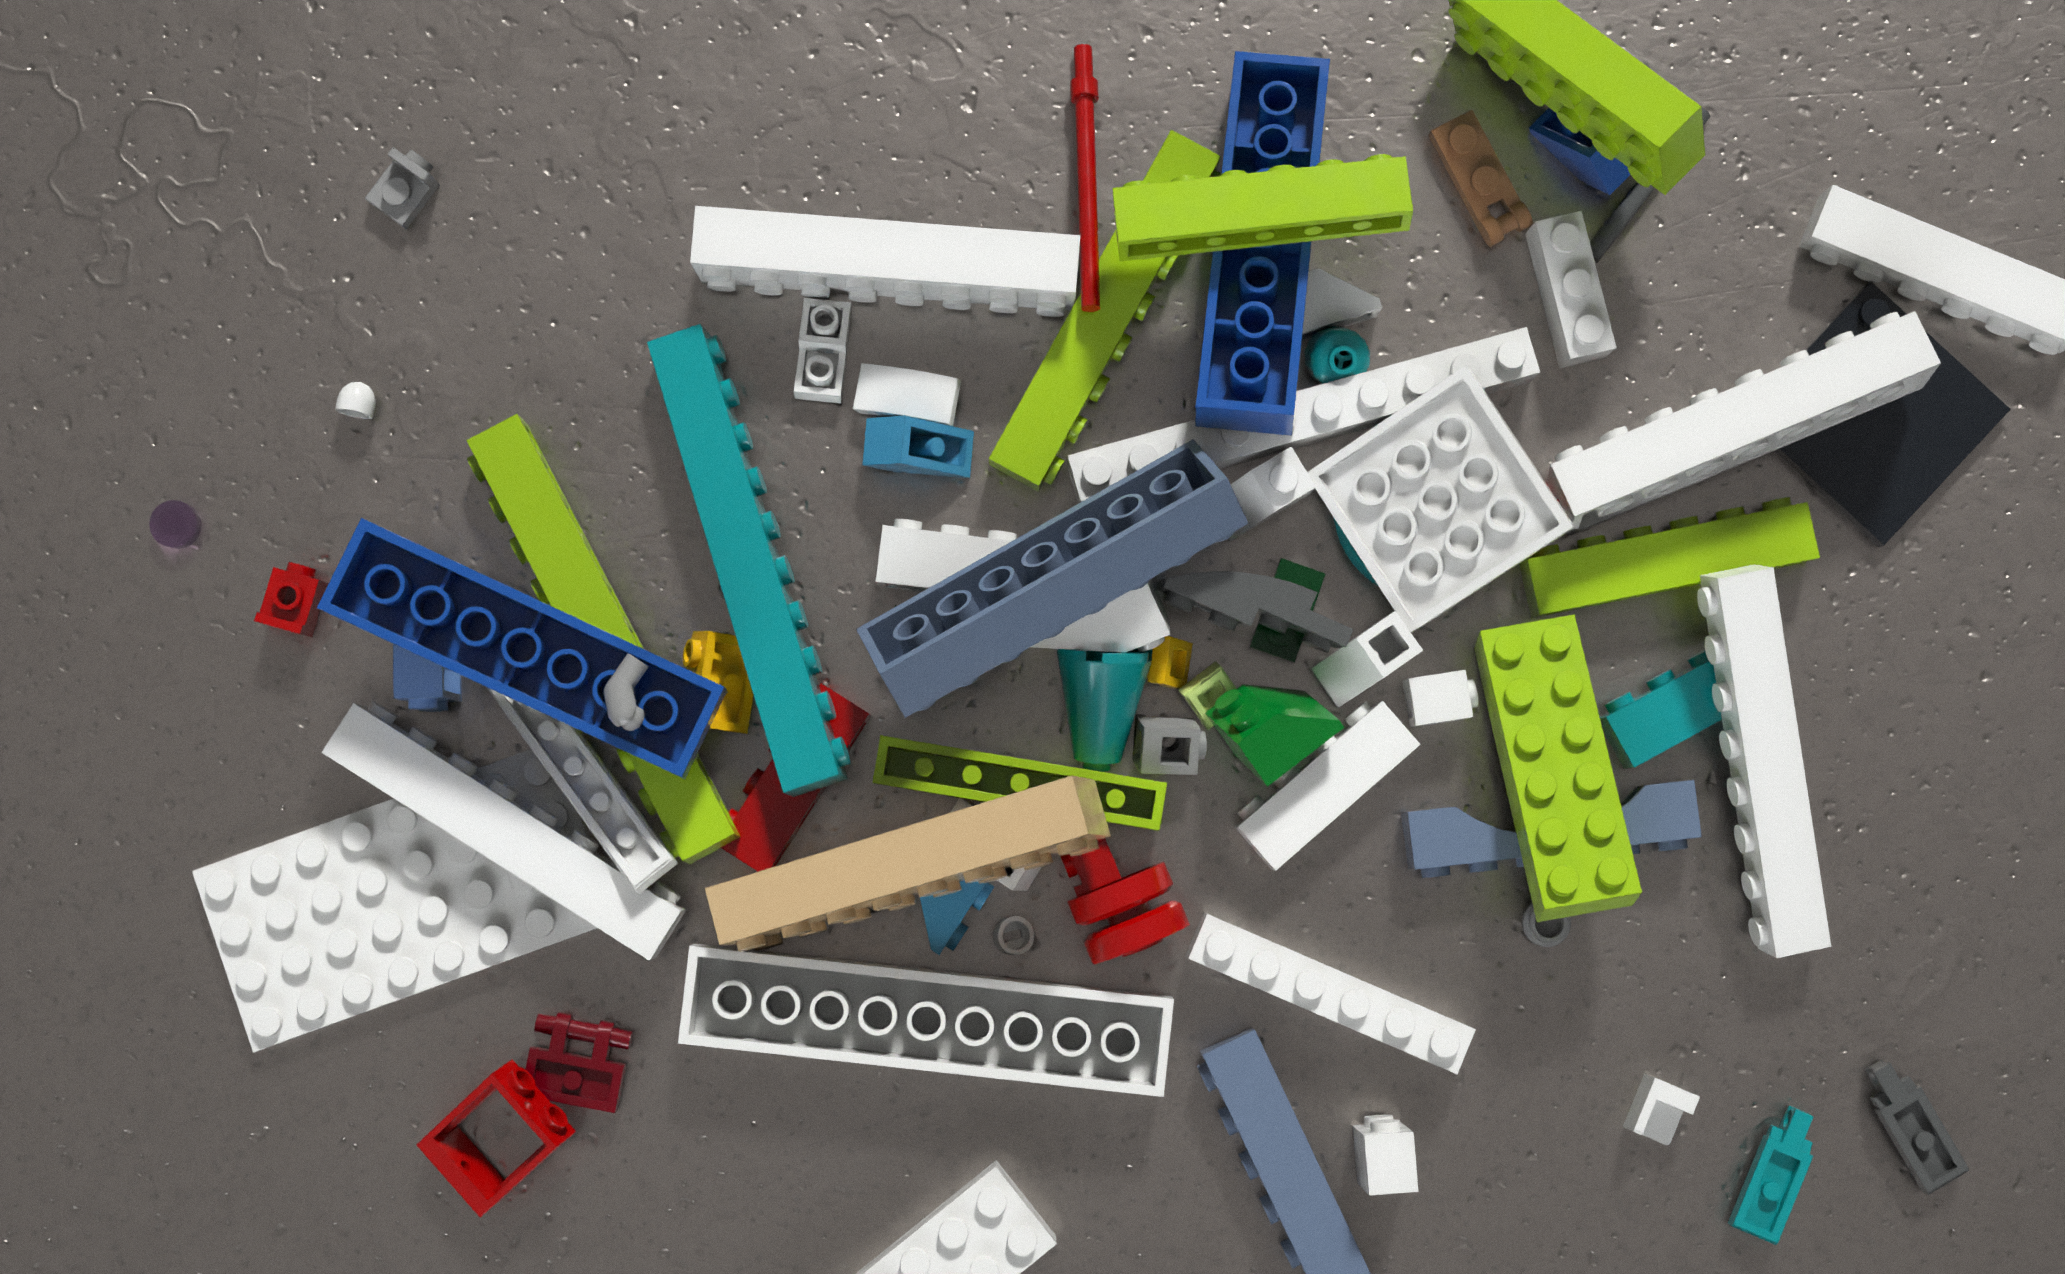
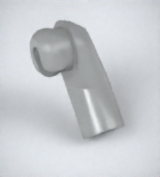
[604,653,648,731]

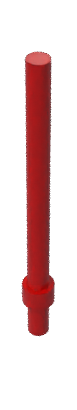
[1070,44,1100,312]

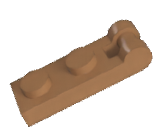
[1428,110,1533,247]

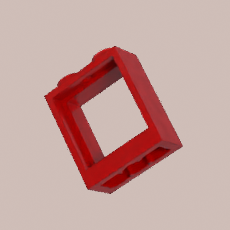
[416,1059,576,1218]

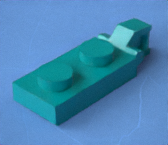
[1727,1106,1813,1245]

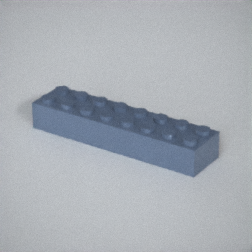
[856,439,1249,718]

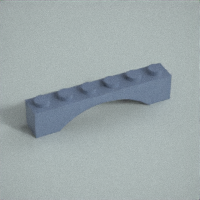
[1401,780,1702,878]

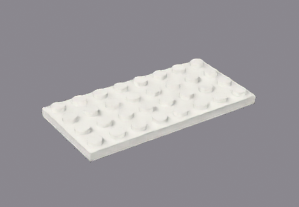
[192,749,597,1052]

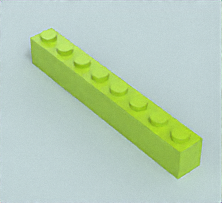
[989,129,1221,492]

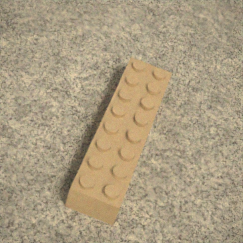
[705,775,1111,952]

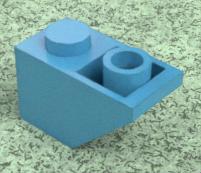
[920,880,995,955]

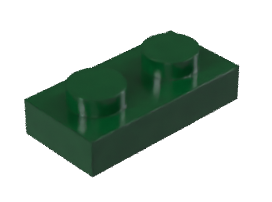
[1249,558,1326,664]

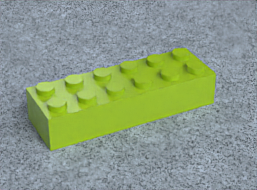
[1448,0,1705,195]
[1474,614,1642,922]

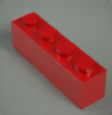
[721,683,872,872]

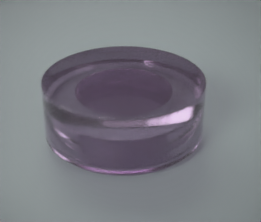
[149,500,202,549]

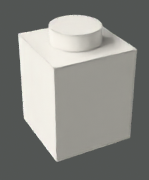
[1402,670,1478,728]

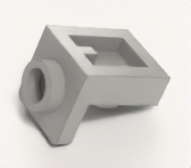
[365,147,440,229]

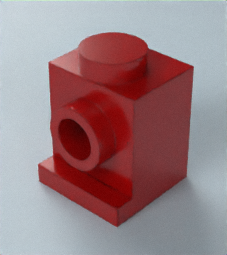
[254,562,329,637]
[1060,838,1122,897]

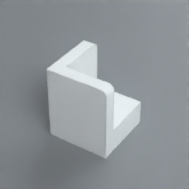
[1623,1074,1700,1145]

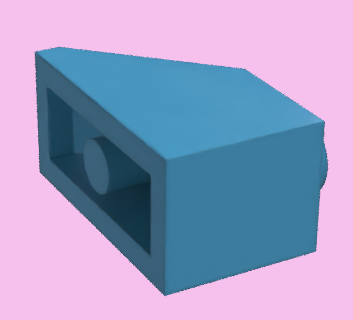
[862,415,974,478]

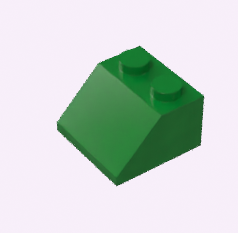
[1205,684,1345,787]

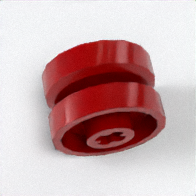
[1067,862,1190,965]

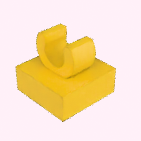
[1147,636,1193,689]

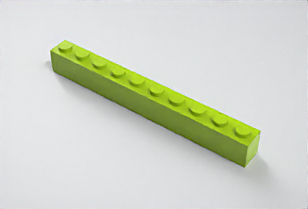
[466,414,741,864]

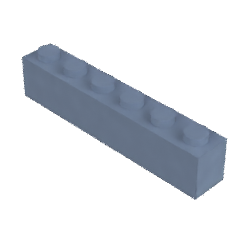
[1197,1027,1371,1274]

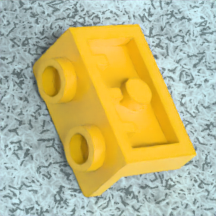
[683,631,753,734]

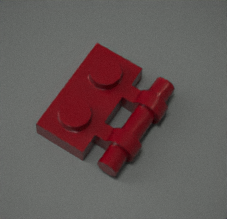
[525,1012,633,1113]

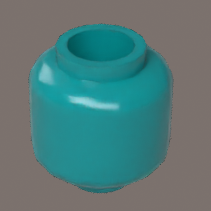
[1304,326,1370,384]

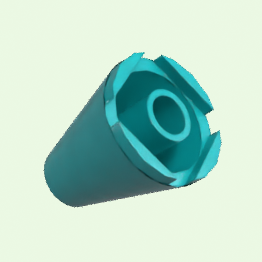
[1057,648,1153,772]

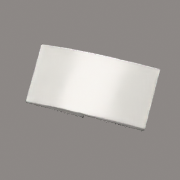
[794,298,851,404]
[853,363,961,426]

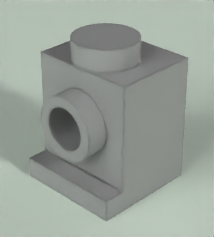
[1132,714,1207,775]

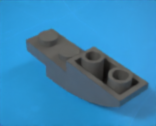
[1156,571,1354,653]

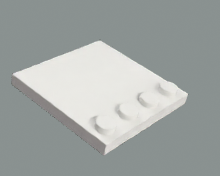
[1307,365,1575,633]

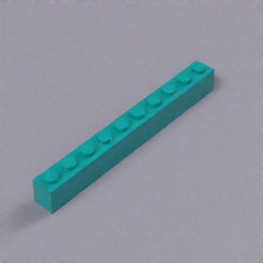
[647,324,850,797]

